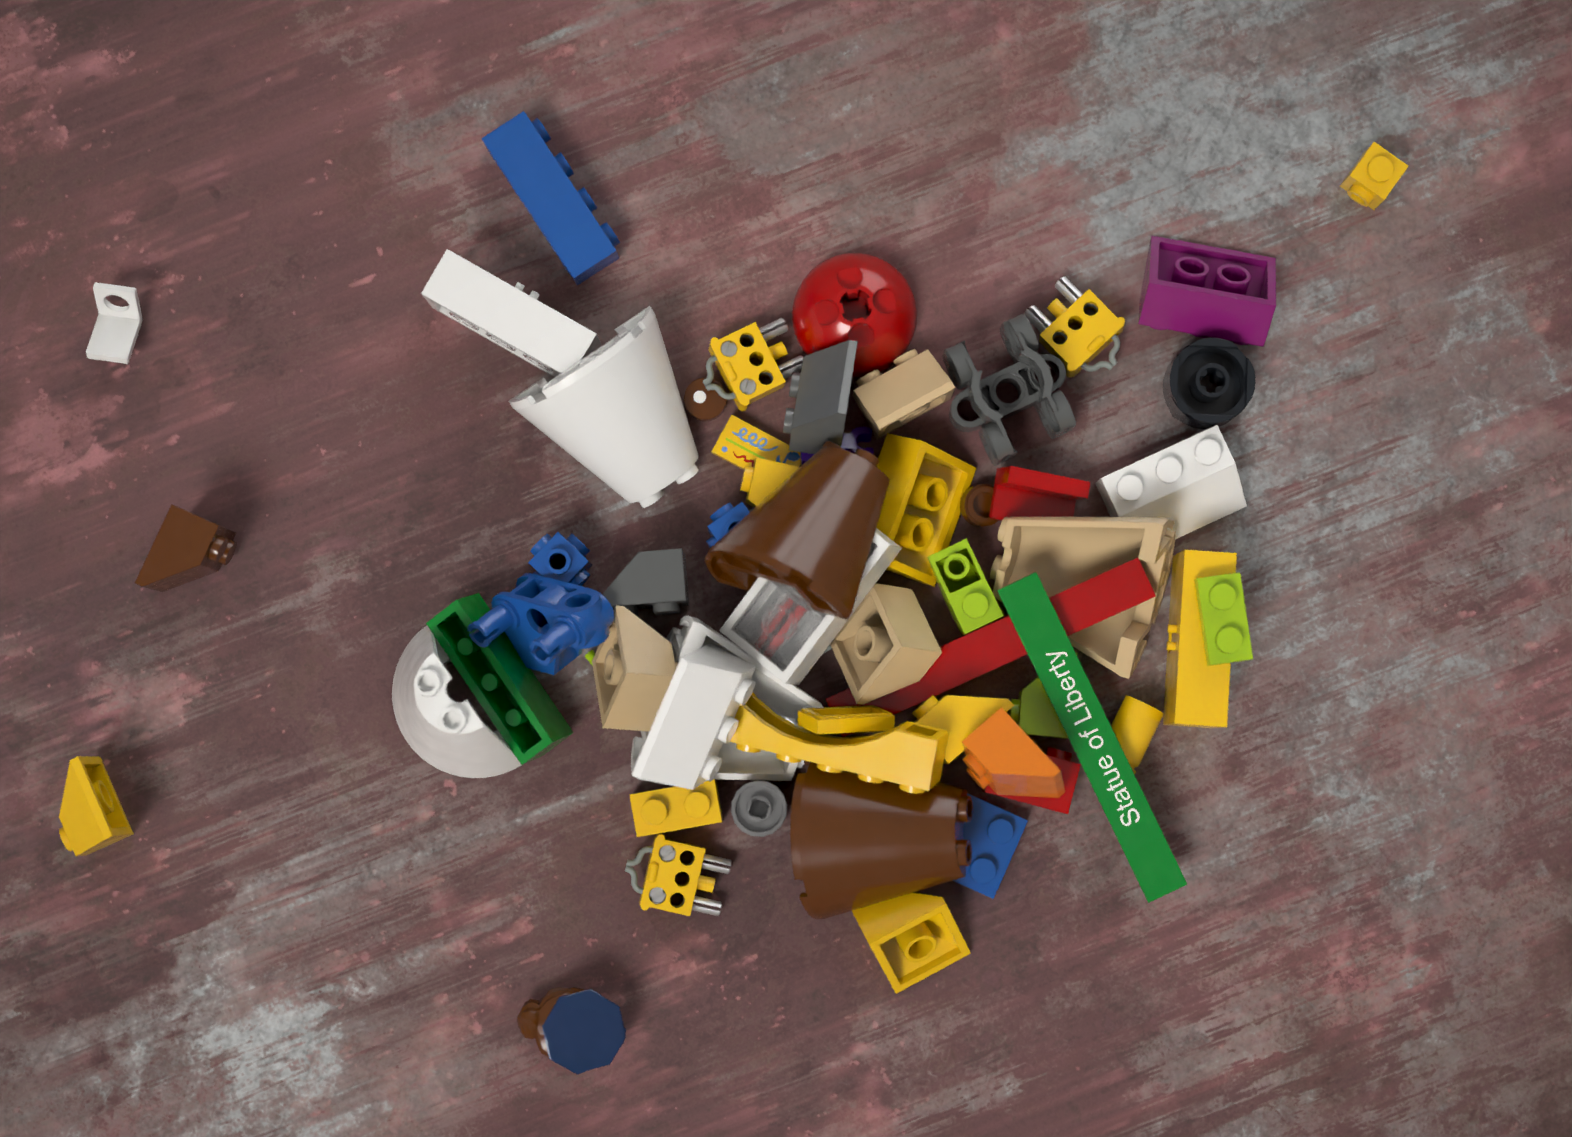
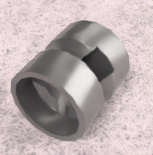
[731,780,787,837]

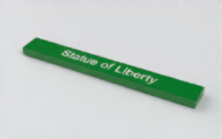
[997,572,1188,903]

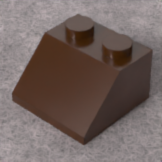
[135,504,237,592]

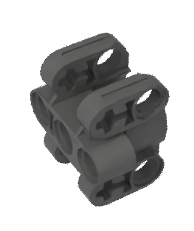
[943,313,1076,466]

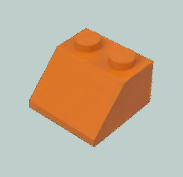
[962,707,1065,798]

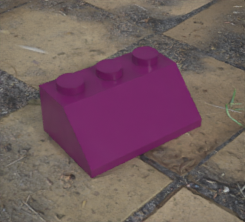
[1138,236,1276,347]

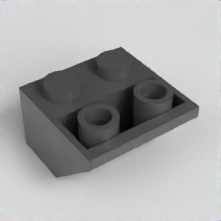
[602,548,689,617]

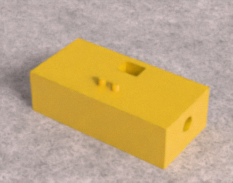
[1163,550,1237,728]

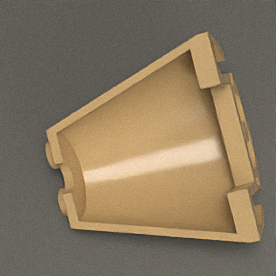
[990,517,1175,679]

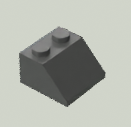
[783,340,858,454]

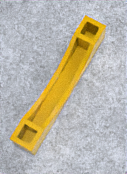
[729,692,949,794]

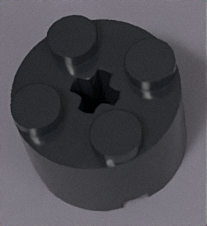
[1163,338,1256,429]

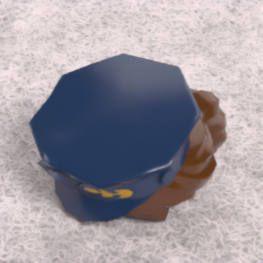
[517,987,626,1075]

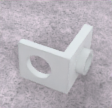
[86,282,143,364]

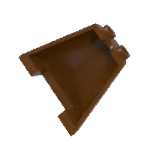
[705,441,890,620]
[790,760,973,919]

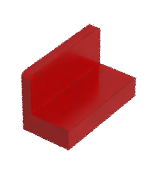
[989,466,1091,521]

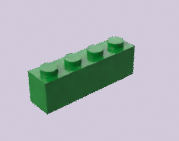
[426,593,574,765]

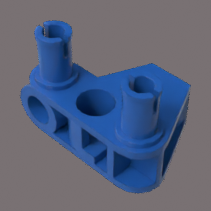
[468,573,615,675]

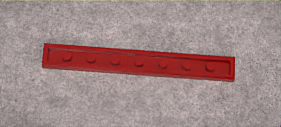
[826,557,1156,737]

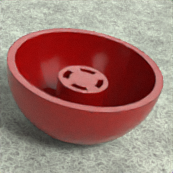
[792,253,917,377]

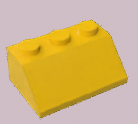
[876,433,976,587]

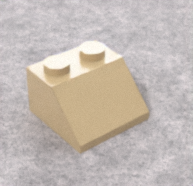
[852,349,955,440]
[830,583,942,704]
[592,606,679,732]

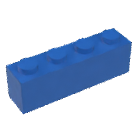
[481,111,620,286]

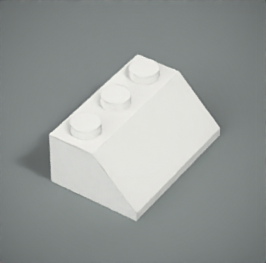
[1095,425,1247,539]
[632,643,756,790]

